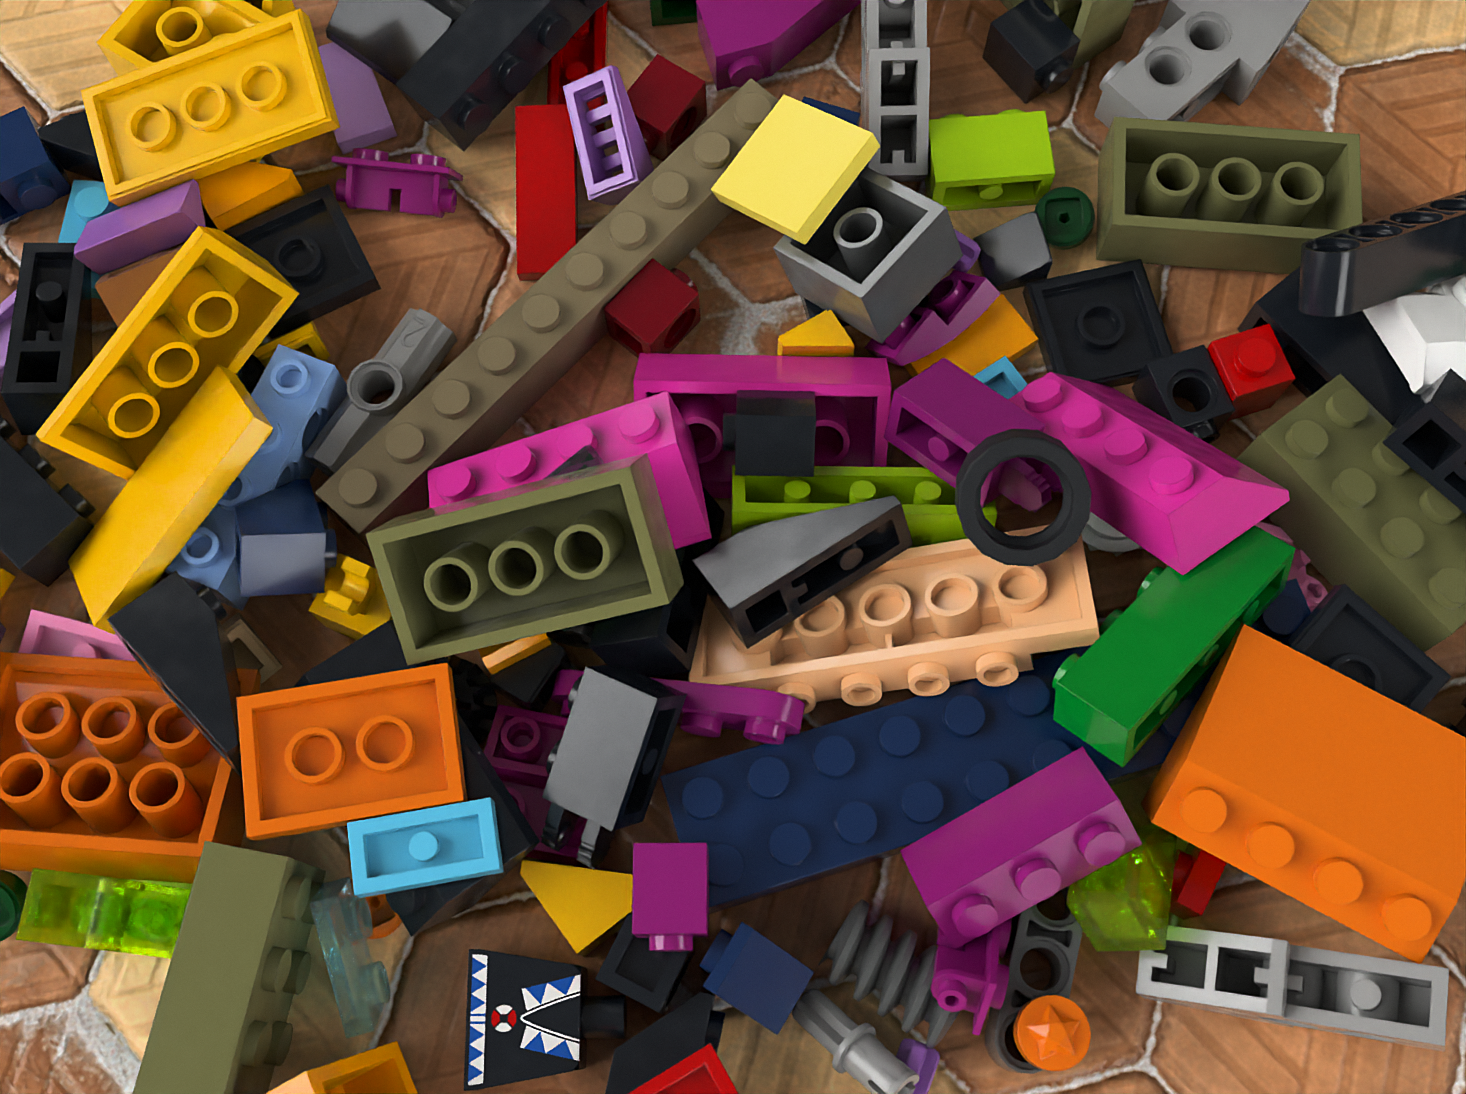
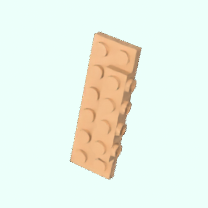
[689,525,1100,715]

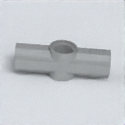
[304,308,457,477]

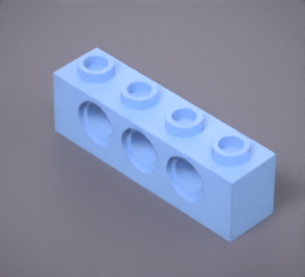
[165,344,348,611]

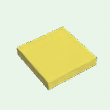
[711,94,880,245]

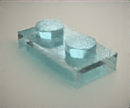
[309,877,390,1038]

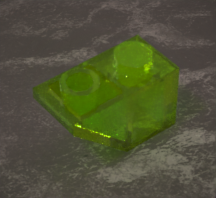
[1066,825,1177,952]
[15,868,191,958]

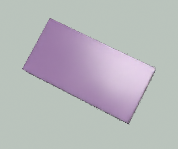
[318,42,397,155]

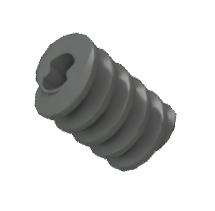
[817,899,960,1049]

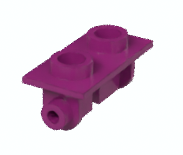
[332,148,463,218]
[931,918,1012,1036]

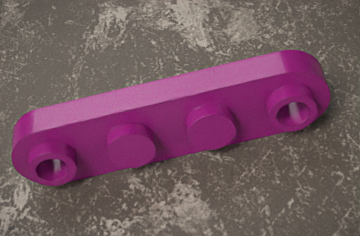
[551,670,805,745]

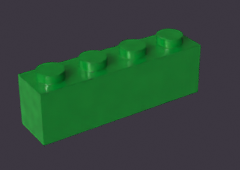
[1052,525,1296,768]

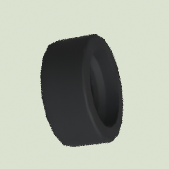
[955,428,1092,566]

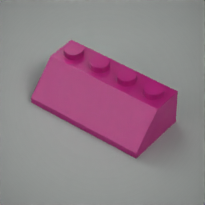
[633,353,891,498]
[1008,372,1290,575]
[427,391,712,549]

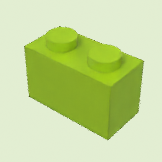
[924,109,1055,211]

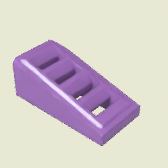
[563,65,654,205]

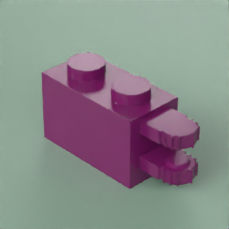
[884,358,1063,512]

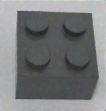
[773,166,963,344]

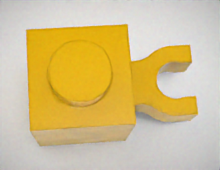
[308,553,393,640]

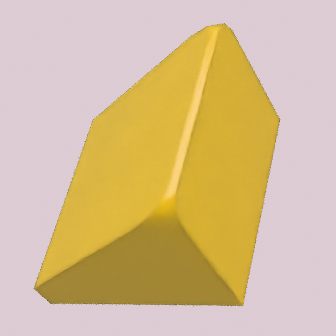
[777,310,855,357]
[255,321,330,368]

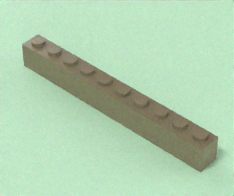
[315,78,779,550]

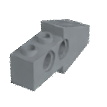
[860,0,930,182]
[1094,0,1311,128]
[1135,922,1449,1052]

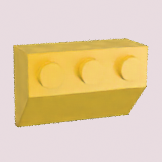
[96,0,274,163]

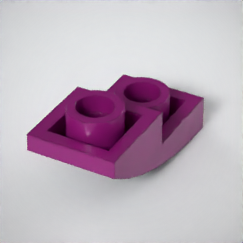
[864,270,1001,366]

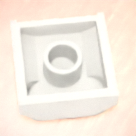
[1363,277,1466,395]

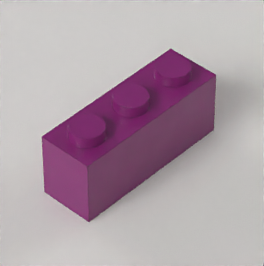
[900,746,1142,949]

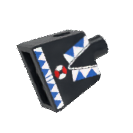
[464,949,627,1091]

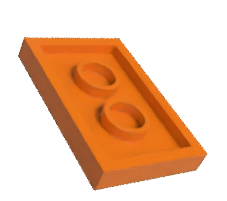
[236,663,467,841]

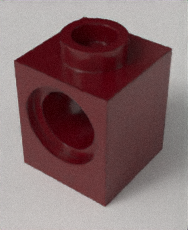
[627,54,707,162]
[604,258,701,358]

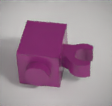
[632,843,709,952]

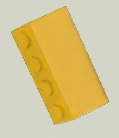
[36,226,300,481]

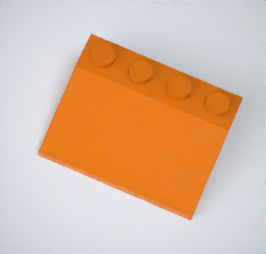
[1141,622,1466,964]
[0,652,261,884]

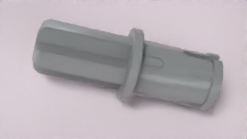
[792,988,920,1094]

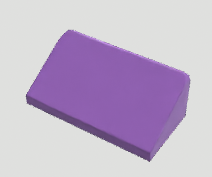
[74,179,206,275]

